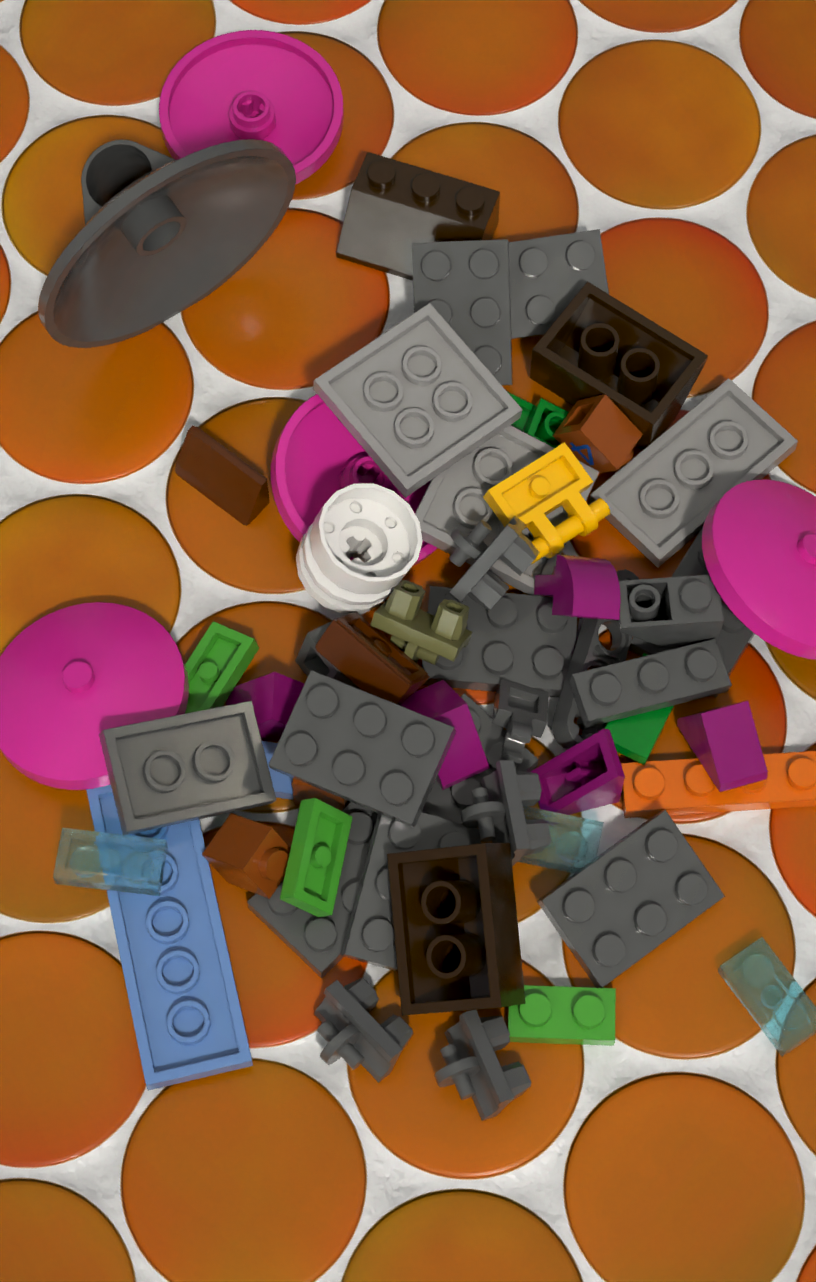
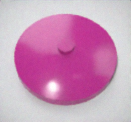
[159,30,344,185]
[271,394,437,567]
[702,479,816,660]
[0,602,189,790]

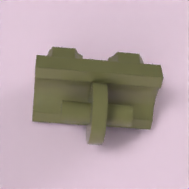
[370,580,472,665]

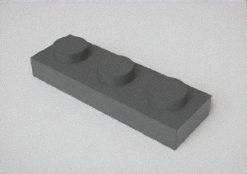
[569,639,732,728]

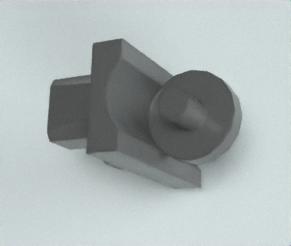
[449,516,540,611]
[460,760,551,866]
[314,978,413,1083]
[434,1010,531,1121]

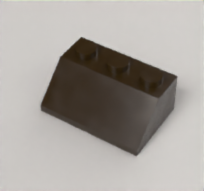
[336,152,500,281]
[530,281,708,449]
[387,843,526,1015]

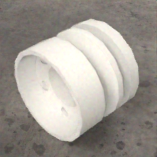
[296,483,423,614]

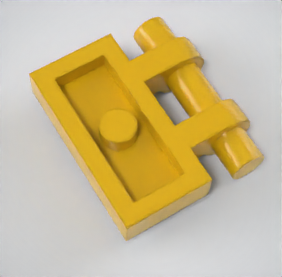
[483,442,610,564]

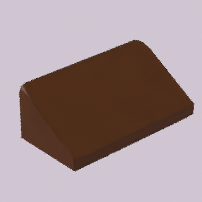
[175,426,270,526]
[315,612,430,705]

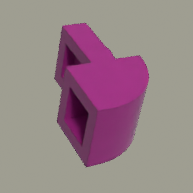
[534,554,621,620]

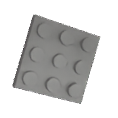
[313,303,523,498]
[415,425,599,596]

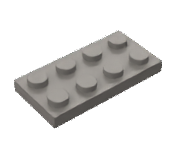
[589,378,798,568]

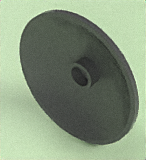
[38,139,296,348]

